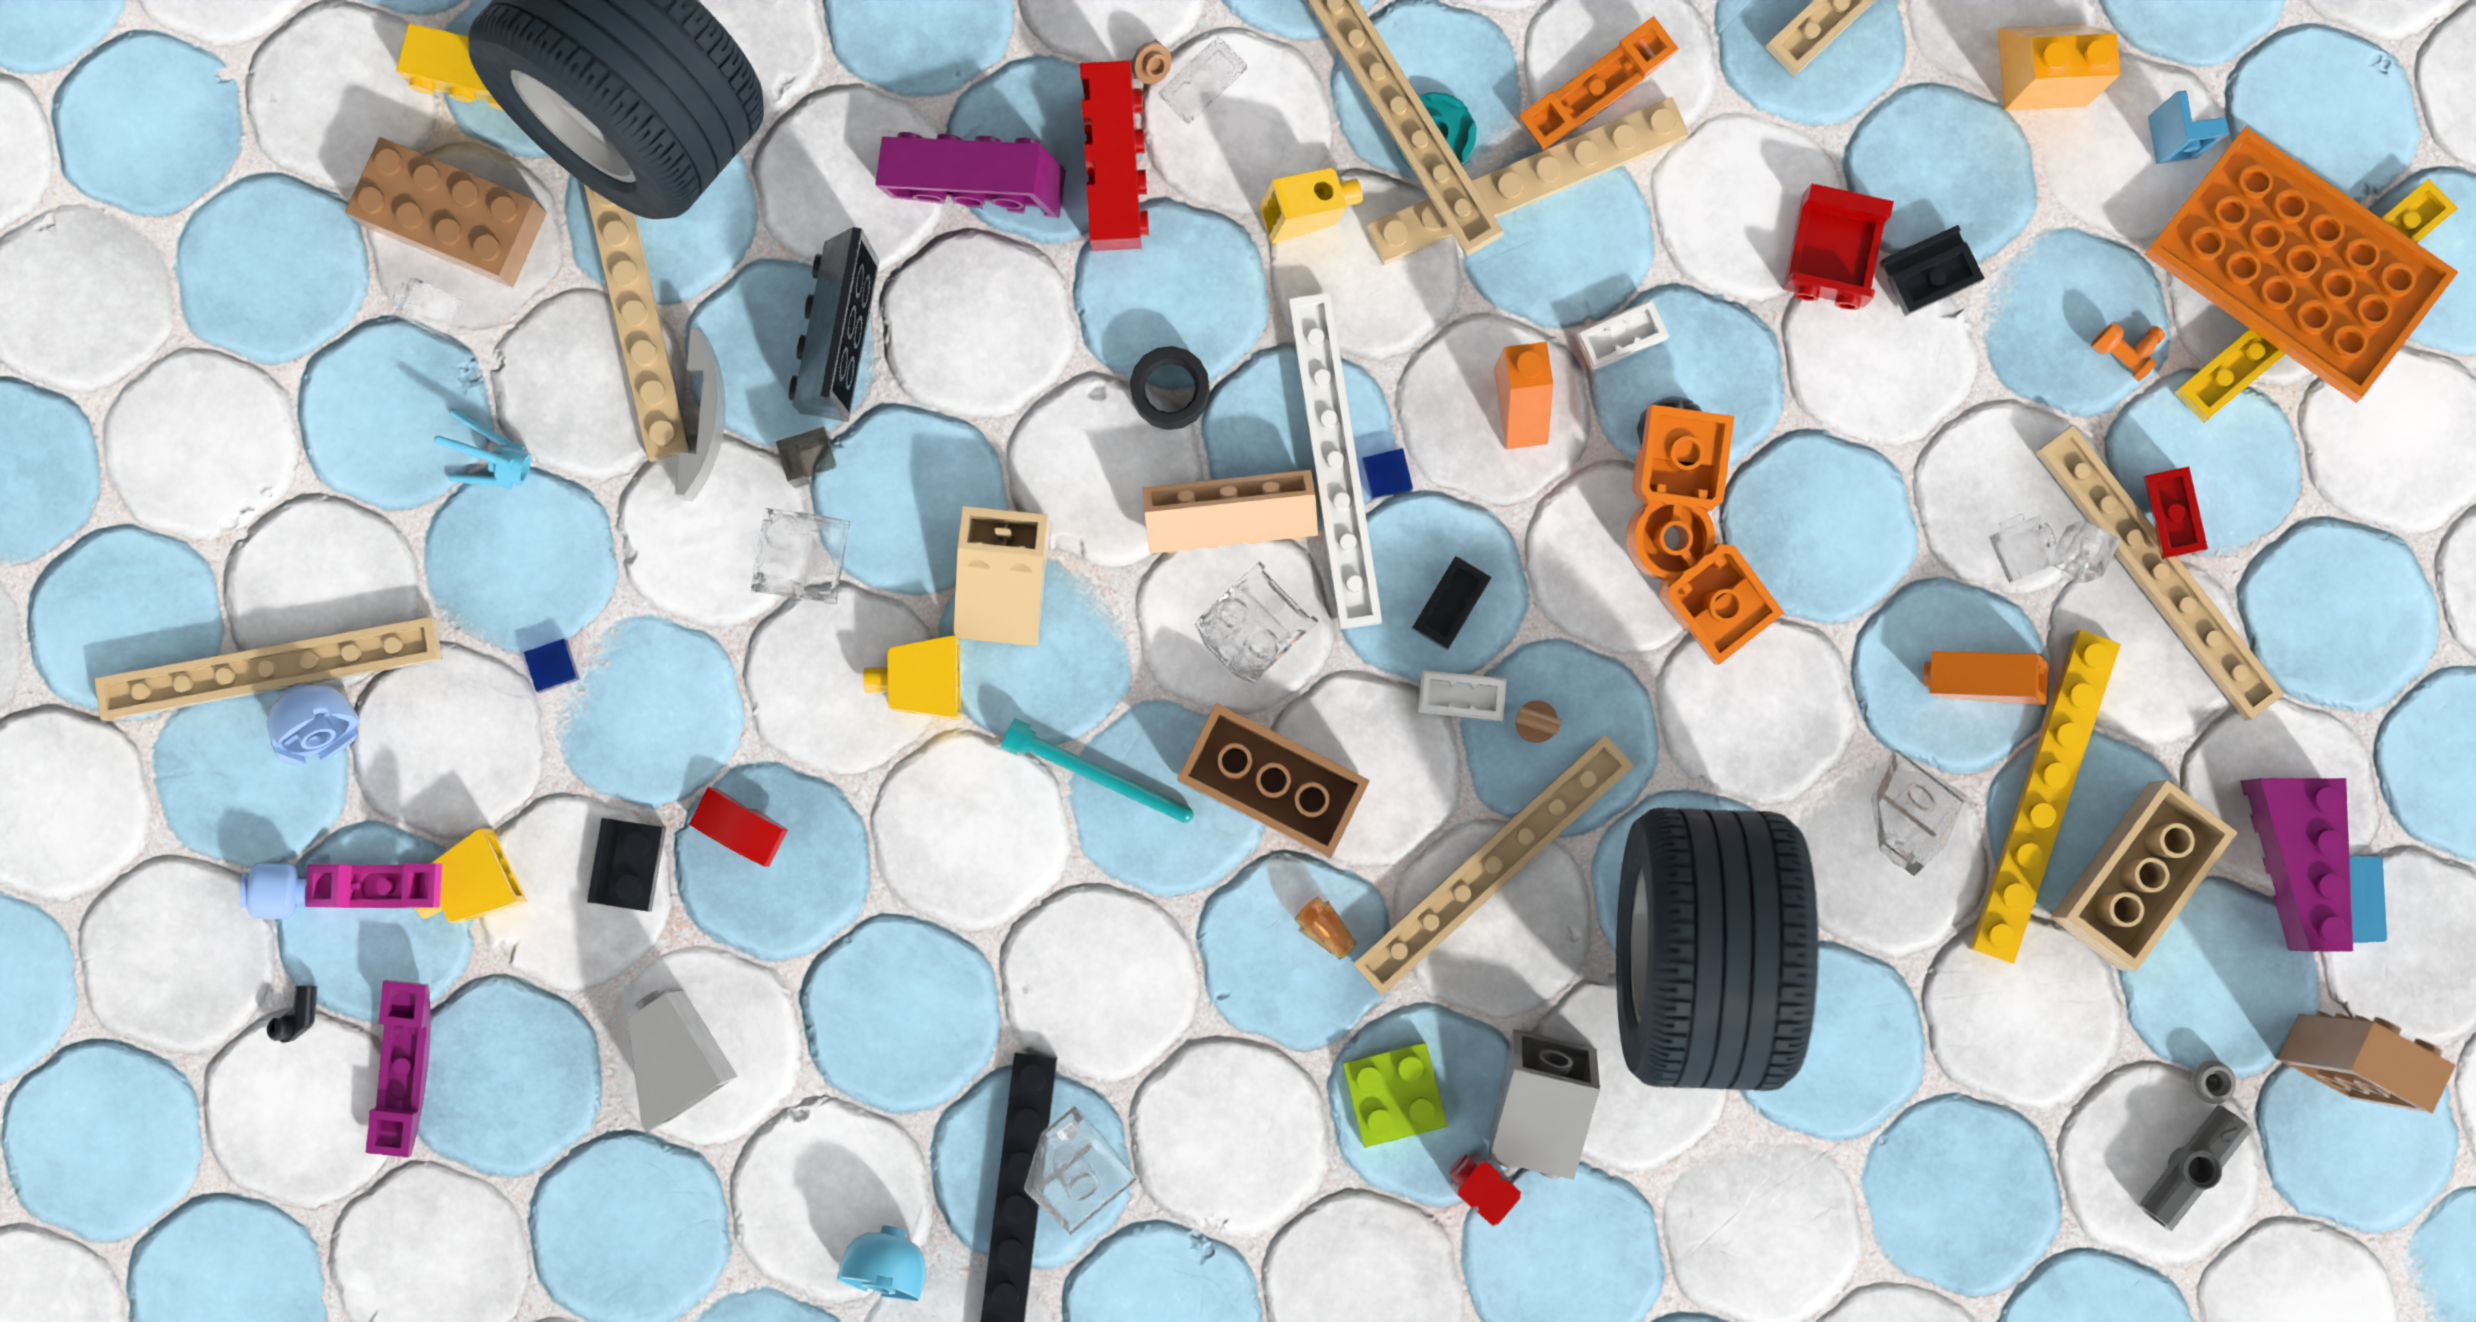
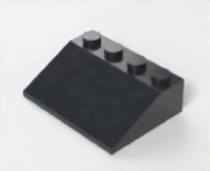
[789,227,880,422]

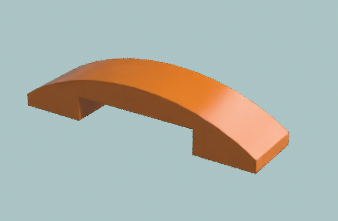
[1518,16,1679,150]

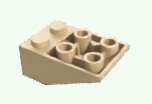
[953,506,1051,647]

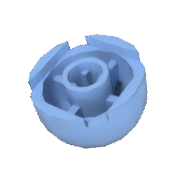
[267,684,360,765]

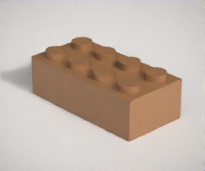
[345,136,547,288]
[1177,703,1370,859]
[2277,1011,2456,1114]

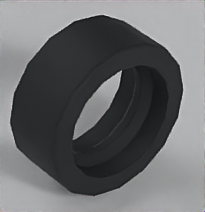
[1130,346,1210,430]

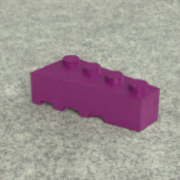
[875,132,1066,218]
[2240,778,2353,952]

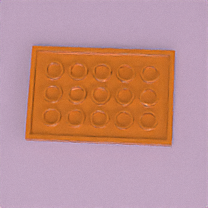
[2144,126,2458,403]

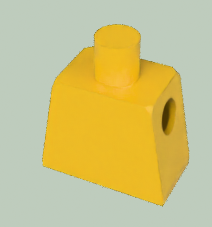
[1259,168,1363,244]
[863,636,961,720]
[416,828,528,923]

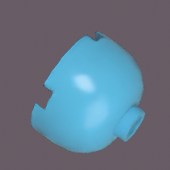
[837,1225,927,1302]

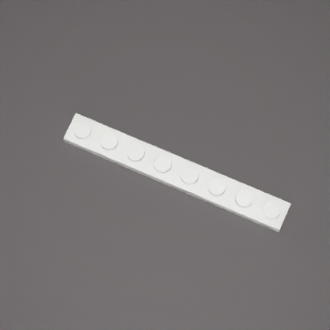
[1289,292,1382,630]

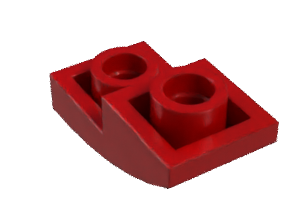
[689,787,788,867]

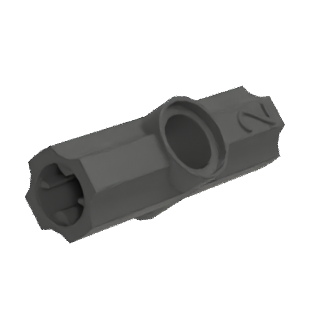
[2138,1105,2252,1231]

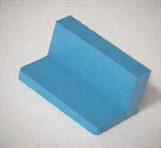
[2148,90,2229,164]
[2349,856,2387,943]

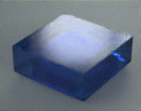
[1362,448,1413,500]
[524,639,580,693]

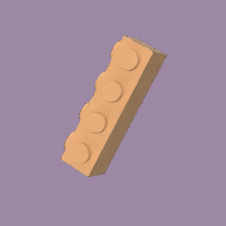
[1143,470,1318,553]

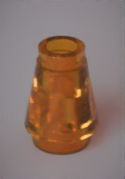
[1294,896,1357,960]

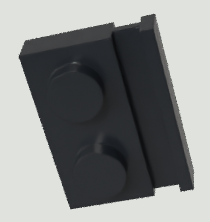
[1879,225,1985,317]
[587,818,666,912]

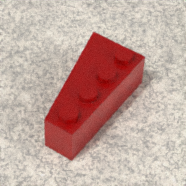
[1079,60,1149,251]

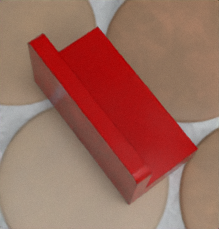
[2143,466,2208,559]

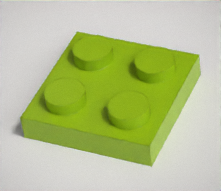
[1342,1042,1448,1148]

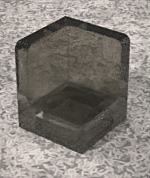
[776,427,837,488]

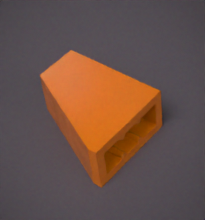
[1494,341,1553,450]
[1923,651,2049,705]

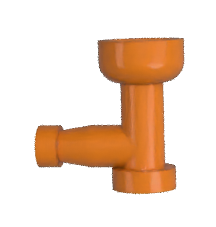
[2090,321,2165,382]

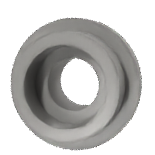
[2191,1060,2236,1104]

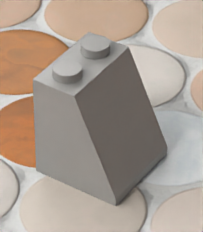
[627,989,738,1132]
[1489,1029,1600,1180]

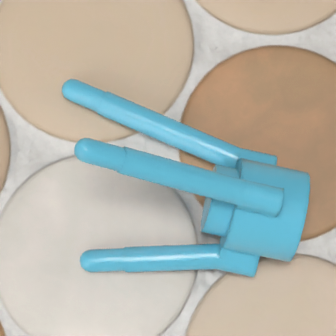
[434,408,532,490]

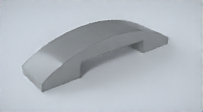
[675,328,726,502]

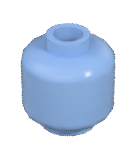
[240,863,307,919]

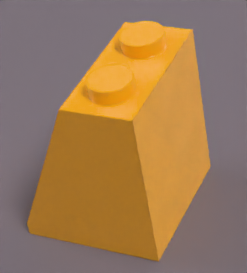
[1998,24,2120,111]

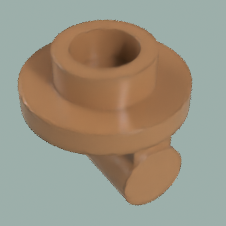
[1131,39,1171,84]
[1515,701,1561,743]

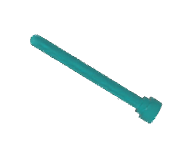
[1001,718,1194,823]

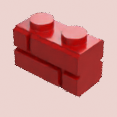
[1448,1153,1521,1226]

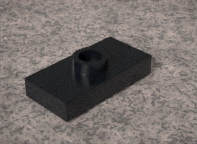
[1411,556,1492,650]

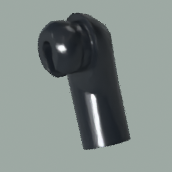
[267,985,318,1043]

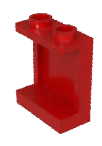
[1783,183,1894,310]

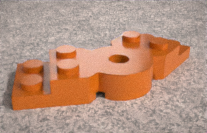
[1626,405,1784,665]

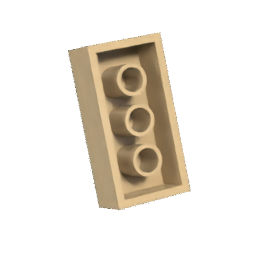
[2050,780,2238,971]

